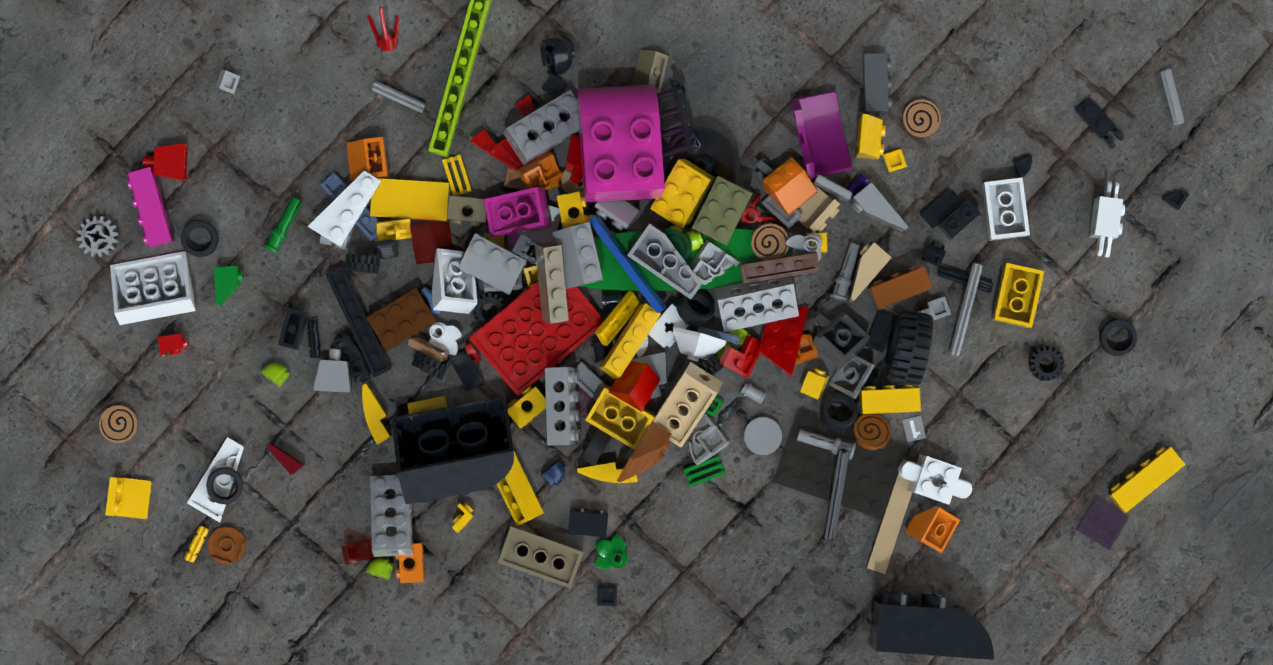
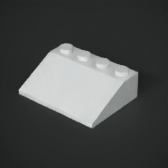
[110,251,195,325]

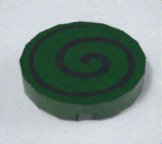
[661,226,692,261]

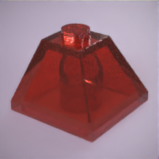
[410,222,453,265]

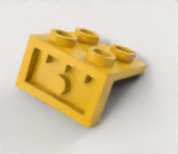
[105,477,152,519]

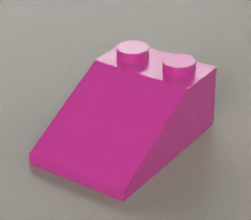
[484,187,552,237]

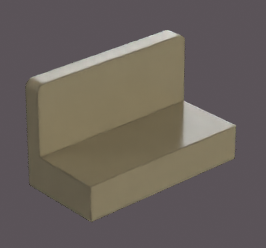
[632,50,669,93]

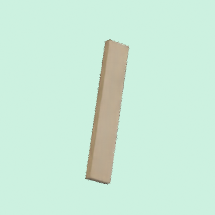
[866,459,912,574]

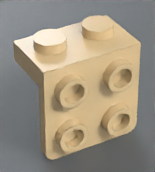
[797,182,840,233]

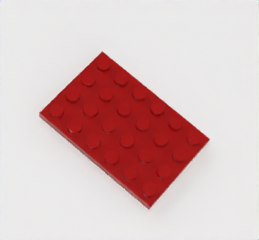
[469,280,605,396]

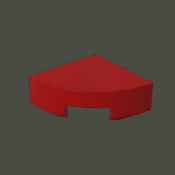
[465,343,481,364]

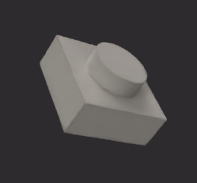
[215,69,240,94]

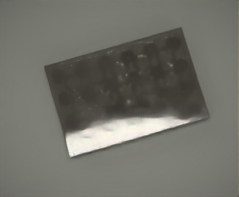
[774,410,907,519]

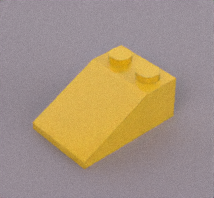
[855,114,886,160]

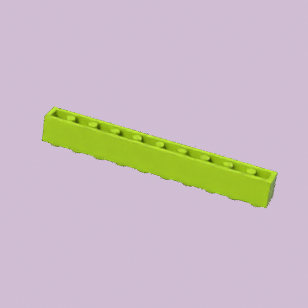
[428,0,492,158]

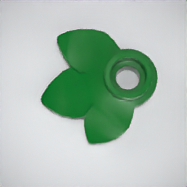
[594,534,629,570]

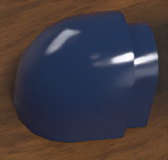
[540,459,565,488]

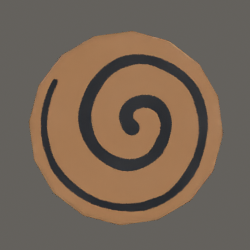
[902,99,941,137]
[751,223,789,260]
[99,405,138,443]

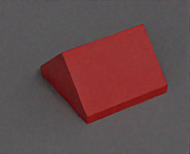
[609,361,660,412]

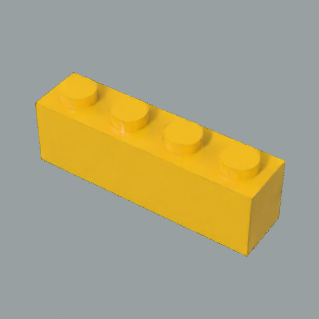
[599,303,661,379]
[1108,446,1186,513]
[497,452,544,526]

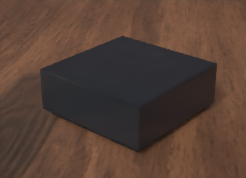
[542,76,568,99]
[597,586,617,606]

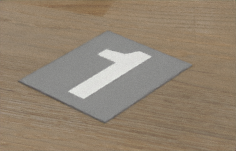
[902,416,926,442]

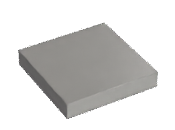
[814,175,852,203]

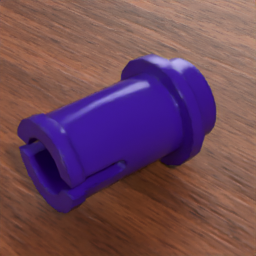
[845,173,869,197]

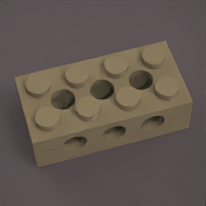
[498,526,584,589]

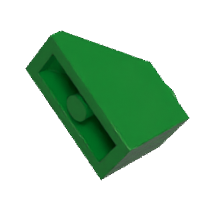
[214,266,243,306]

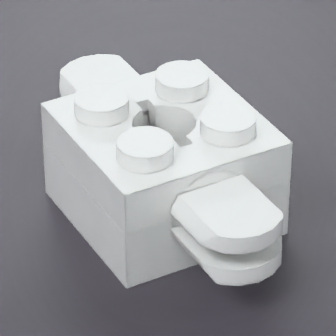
[1089,180,1125,257]
[898,454,972,504]

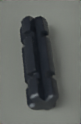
[307,321,321,358]

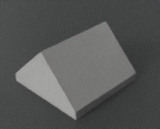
[828,355,875,399]

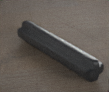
[937,266,993,293]

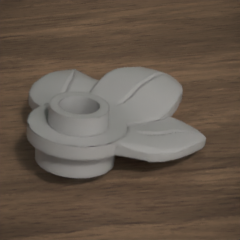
[786,234,822,262]

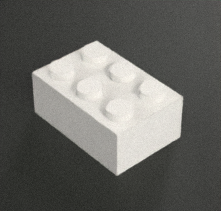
[982,178,1030,241]

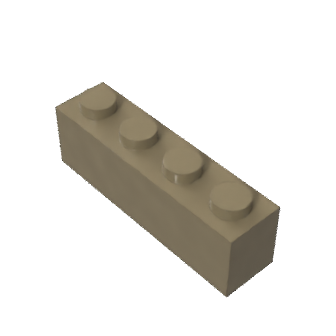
[535,241,569,324]

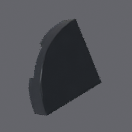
[1012,155,1032,178]
[1162,191,1189,210]

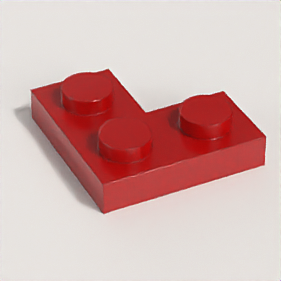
[719,335,761,378]

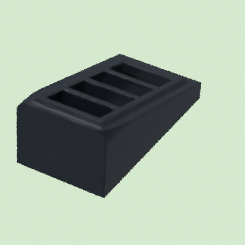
[375,239,399,259]

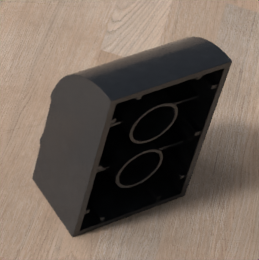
[391,396,514,505]
[870,591,994,660]

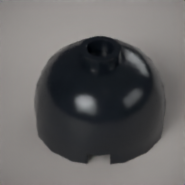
[540,38,575,77]

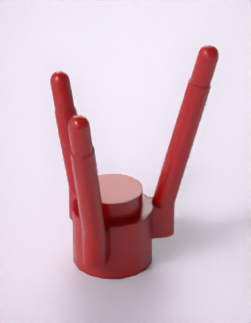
[367,6,399,52]
[741,193,778,223]

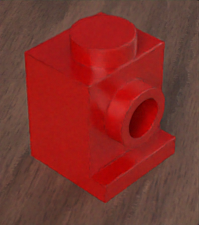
[158,333,188,357]

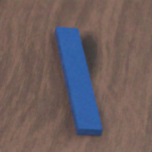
[588,215,667,313]

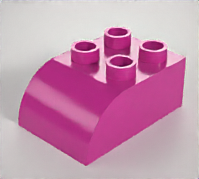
[576,84,665,203]

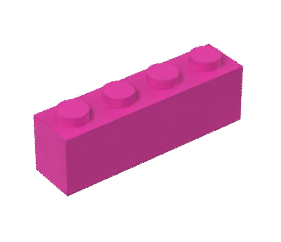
[127,167,174,248]

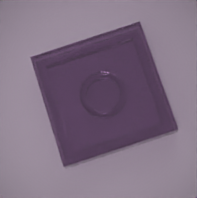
[1076,497,1129,550]

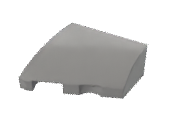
[689,240,740,285]

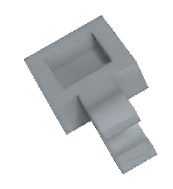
[919,296,951,321]

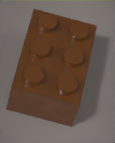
[367,288,437,351]

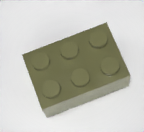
[692,175,753,245]

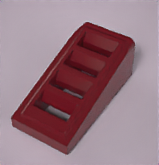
[267,444,305,475]

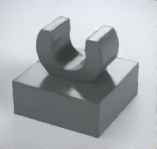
[755,157,777,180]

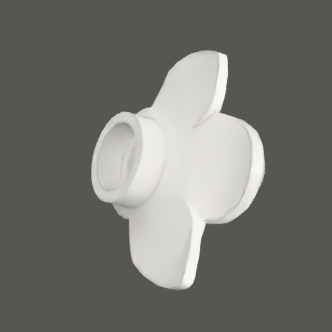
[429,322,462,355]

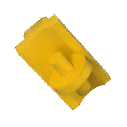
[375,218,412,242]

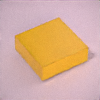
[883,149,907,173]

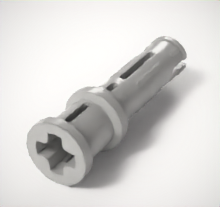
[830,243,861,302]
[797,429,856,460]

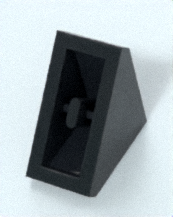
[448,348,484,391]

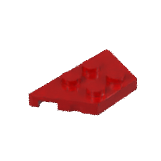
[759,307,809,377]

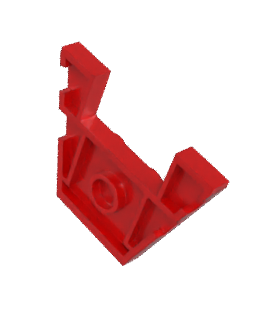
[470,95,550,174]

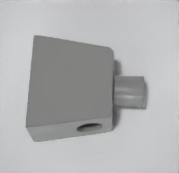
[313,349,352,393]
[631,352,667,399]

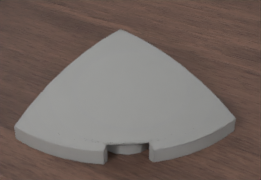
[689,413,730,465]

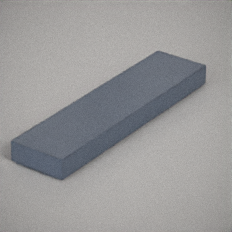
[320,172,380,241]

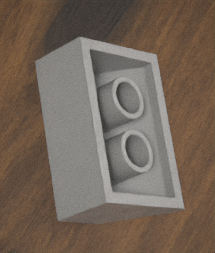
[552,222,603,289]
[458,234,527,295]

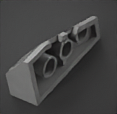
[627,224,702,299]

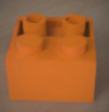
[346,137,389,181]

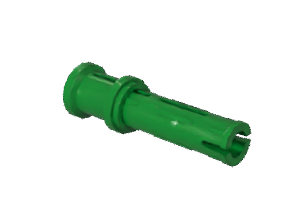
[263,197,303,254]

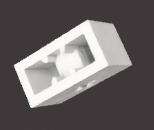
[648,304,689,348]

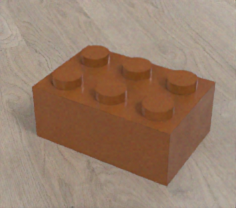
[867,265,933,311]

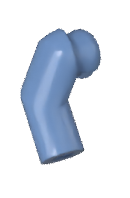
[420,287,440,314]

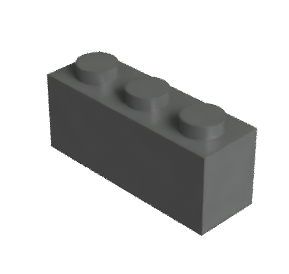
[863,53,892,113]

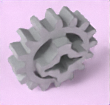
[77,216,119,258]

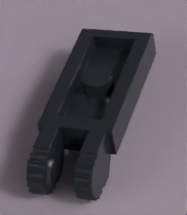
[1075,98,1124,149]

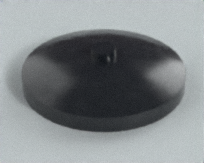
[664,127,740,204]

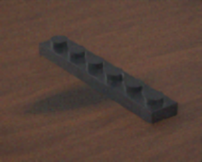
[325,266,392,378]

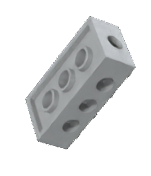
[503,90,579,165]
[714,276,799,332]
[545,367,581,445]
[370,475,413,557]

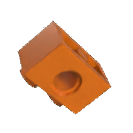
[395,543,425,583]

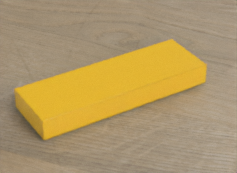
[595,291,641,346]

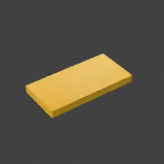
[370,178,449,221]

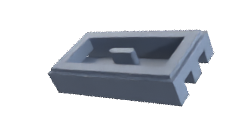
[698,327,740,345]

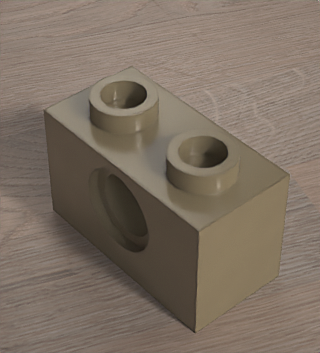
[447,196,487,227]

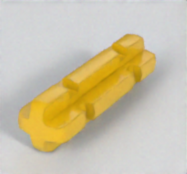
[184,526,209,563]

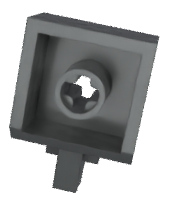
[812,313,870,369]

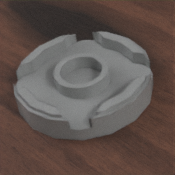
[744,417,782,455]

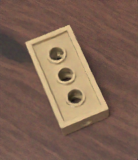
[652,362,723,448]

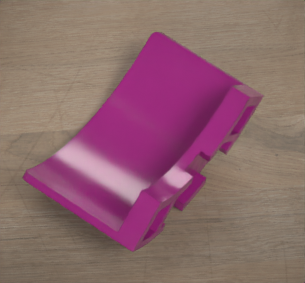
[791,91,853,178]

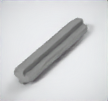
[1160,69,1185,125]
[372,81,426,113]

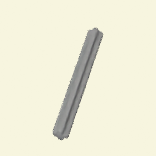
[949,263,983,356]

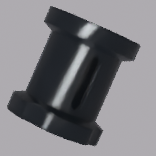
[602,291,622,309]
[591,342,608,363]

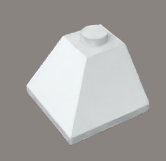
[673,327,726,362]

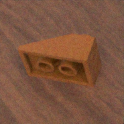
[617,422,672,482]

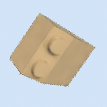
[848,243,892,303]

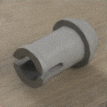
[740,383,766,404]

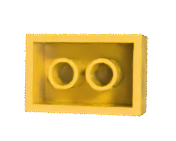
[650,159,716,229]
[992,263,1044,328]
[585,385,656,450]
[859,385,921,414]

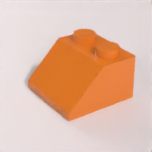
[763,157,817,216]

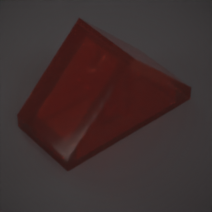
[341,539,377,565]

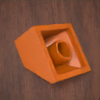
[905,506,960,553]

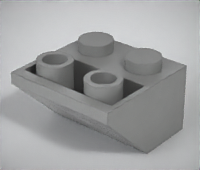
[595,200,640,231]

